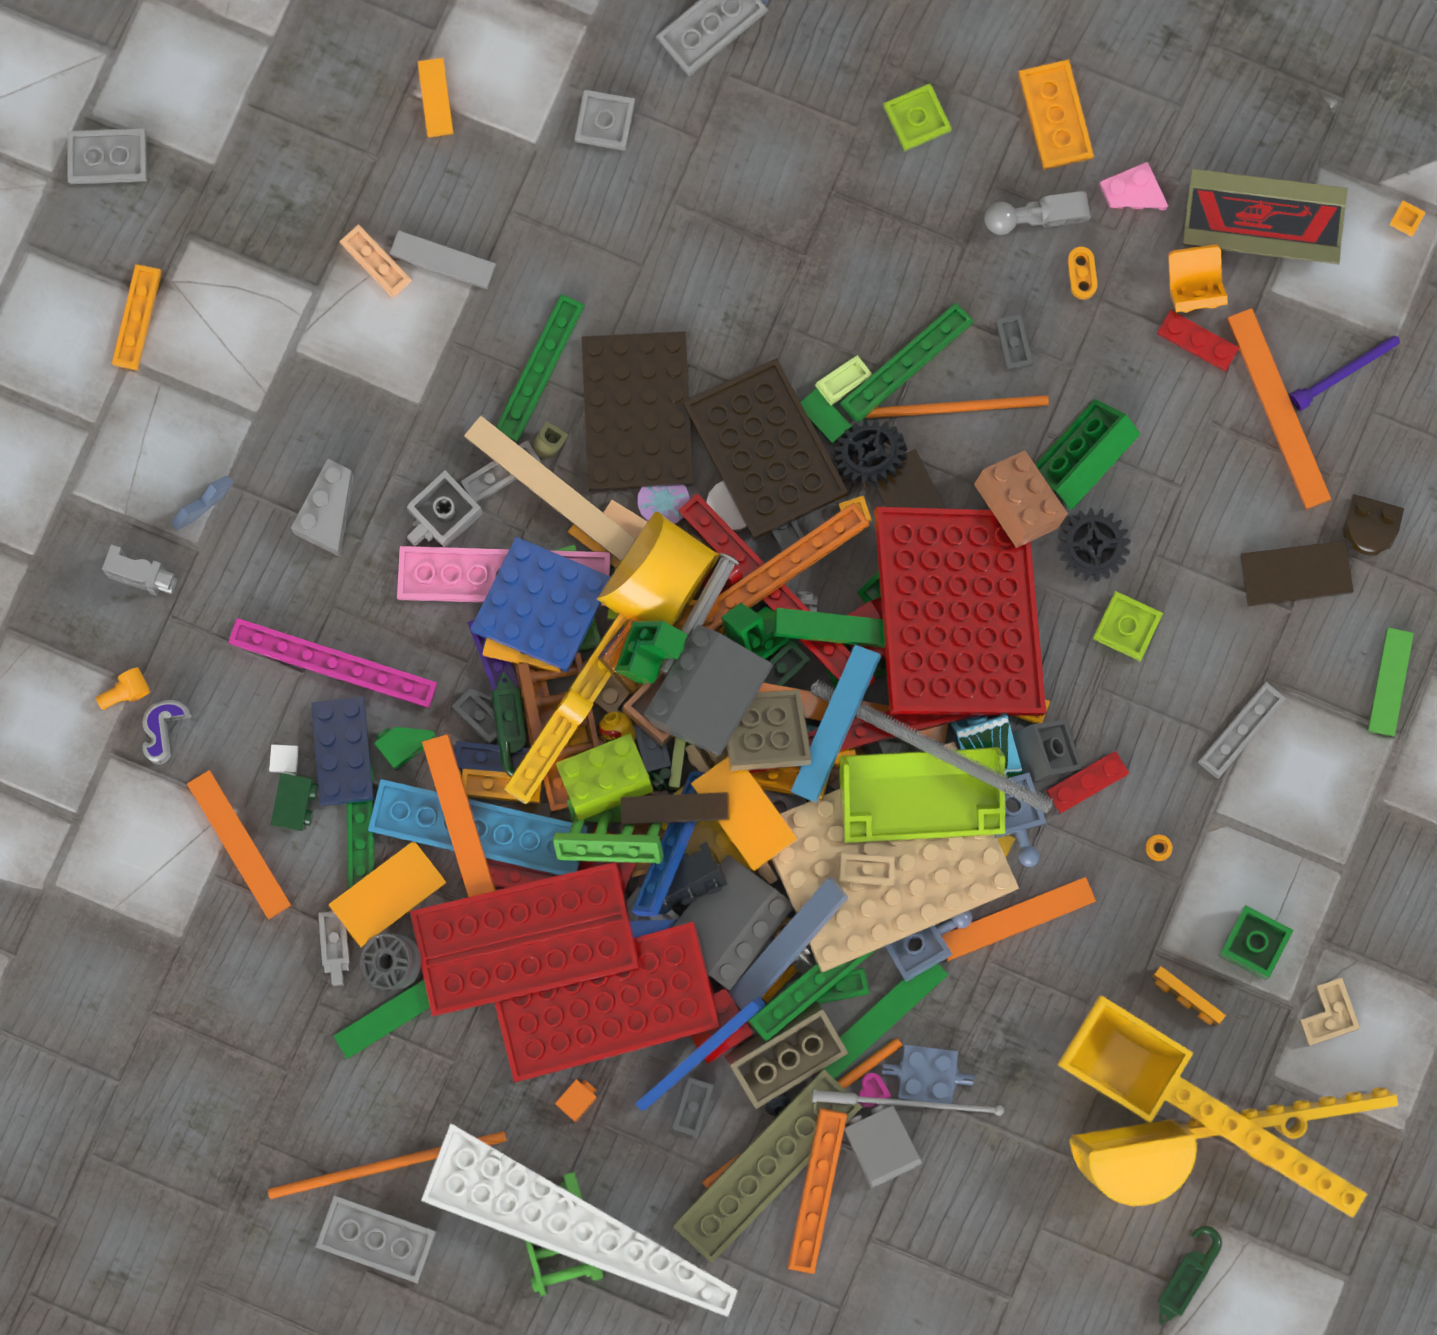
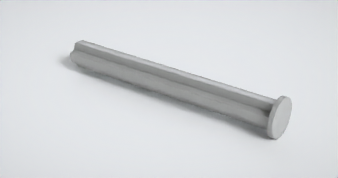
[661,553,739,675]

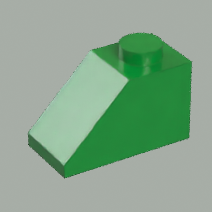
[374,727,437,771]

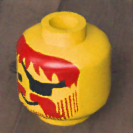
[598,712,636,744]

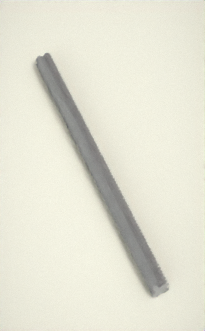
[811,679,1053,813]

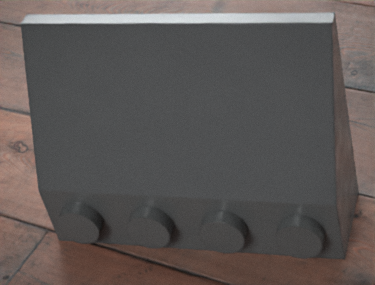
[644,624,773,756]
[671,855,793,991]

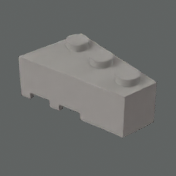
[291,459,354,557]

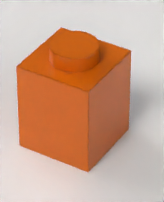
[555,1079,598,1123]

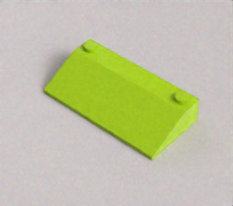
[839,747,1005,843]

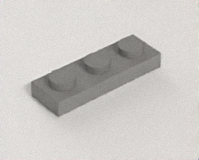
[460,440,542,504]

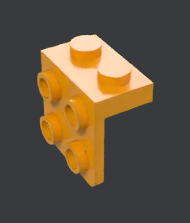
[1168,244,1228,312]

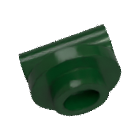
[648,768,671,791]

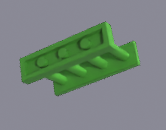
[553,797,669,863]
[525,1172,604,1296]

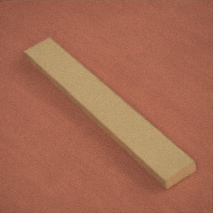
[464,416,636,562]

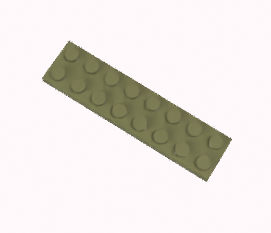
[672,1069,862,1264]

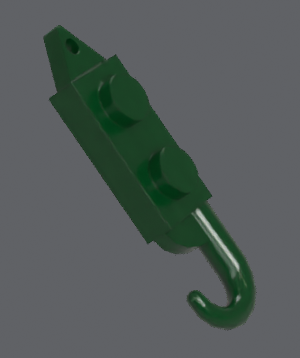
[491,673,526,777]
[1157,1226,1222,1324]

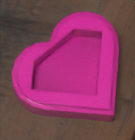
[858,1073,891,1108]

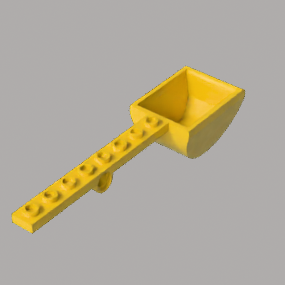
[504,512,720,804]
[1057,995,1367,1218]
[1069,1087,1398,1206]

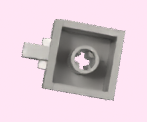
[407,470,483,548]

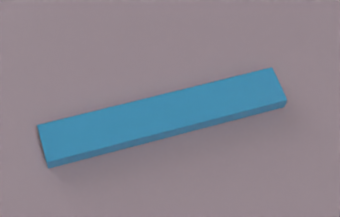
[791,645,881,803]

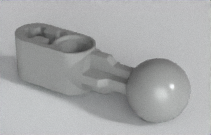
[984,191,1091,235]

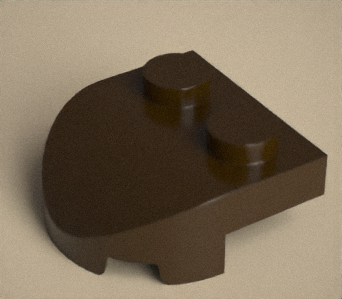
[1343,494,1404,556]

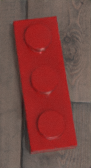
[1157,310,1239,372]
[1046,751,1129,814]

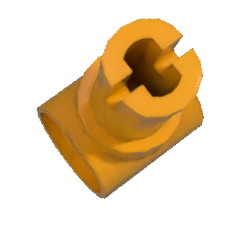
[95,667,151,710]

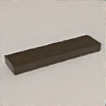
[621,792,730,825]

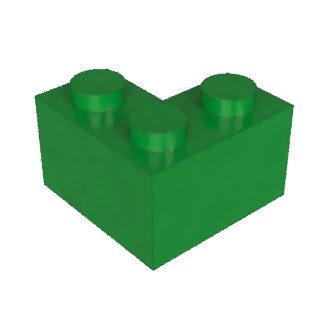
[721,603,792,659]
[615,621,688,684]

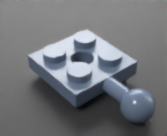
[994,773,1046,867]
[885,911,972,982]

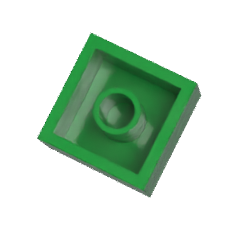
[1217,905,1294,981]

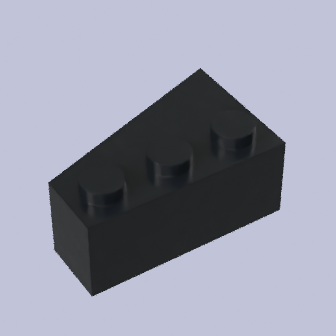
[637,842,728,915]

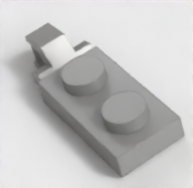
[318,911,350,986]

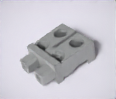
[102,544,177,596]

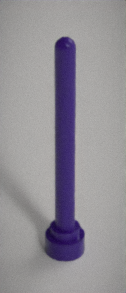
[1289,336,1400,412]

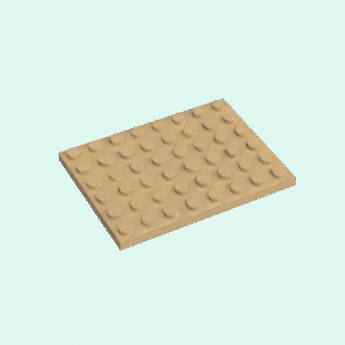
[772,742,1019,973]

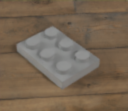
[67,128,147,184]

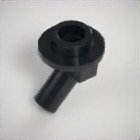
[765,1092,791,1116]

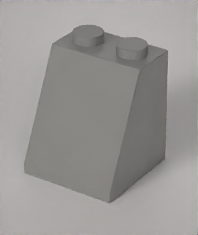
[844,1104,922,1189]

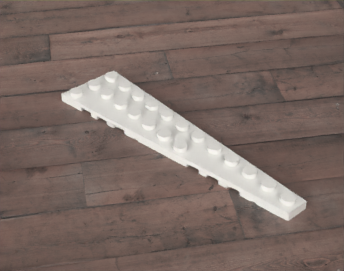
[421,1124,737,1316]

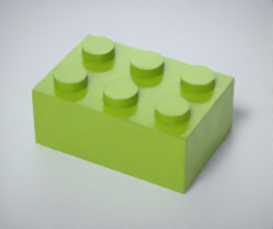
[556,733,653,821]

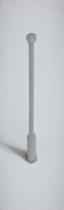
[811,1089,1004,1116]

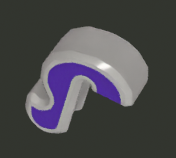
[142,700,193,764]

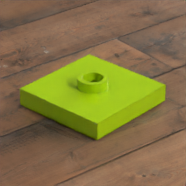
[883,83,952,151]
[1093,591,1163,662]

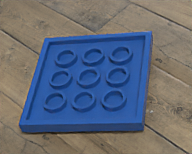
[471,537,610,673]

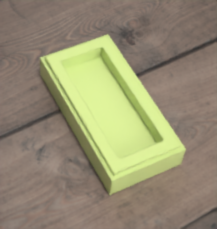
[815,355,873,405]
[669,737,686,791]

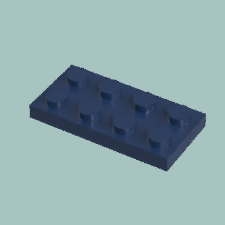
[311,696,374,806]

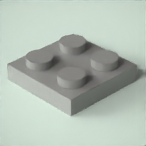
[575,90,635,151]

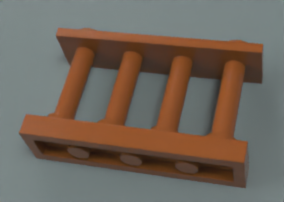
[515,653,604,758]

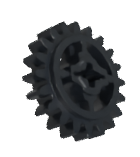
[834,419,908,488]
[1057,508,1131,582]

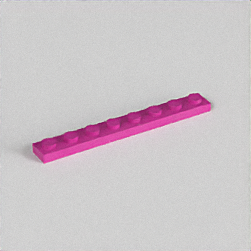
[228,618,438,709]

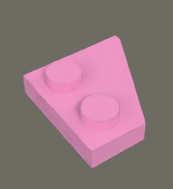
[1099,162,1168,210]

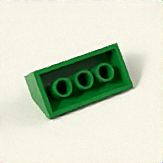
[1035,399,1140,510]

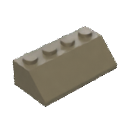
[724,1001,848,1109]

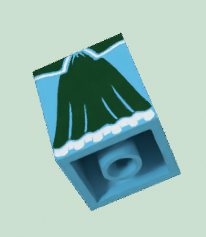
[949,714,1023,779]

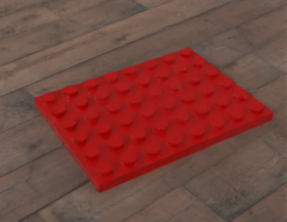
[874,507,1046,716]

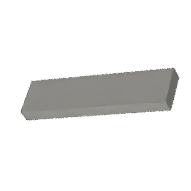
[390,230,496,290]
[1198,682,1287,779]

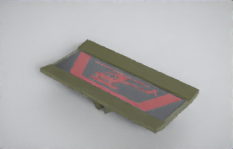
[1183,169,1348,265]

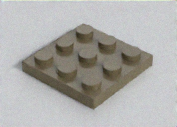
[726,689,812,771]

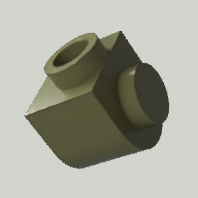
[533,421,568,459]

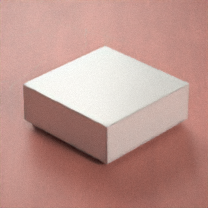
[269,745,299,774]

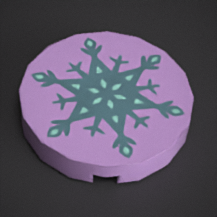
[638,485,690,525]

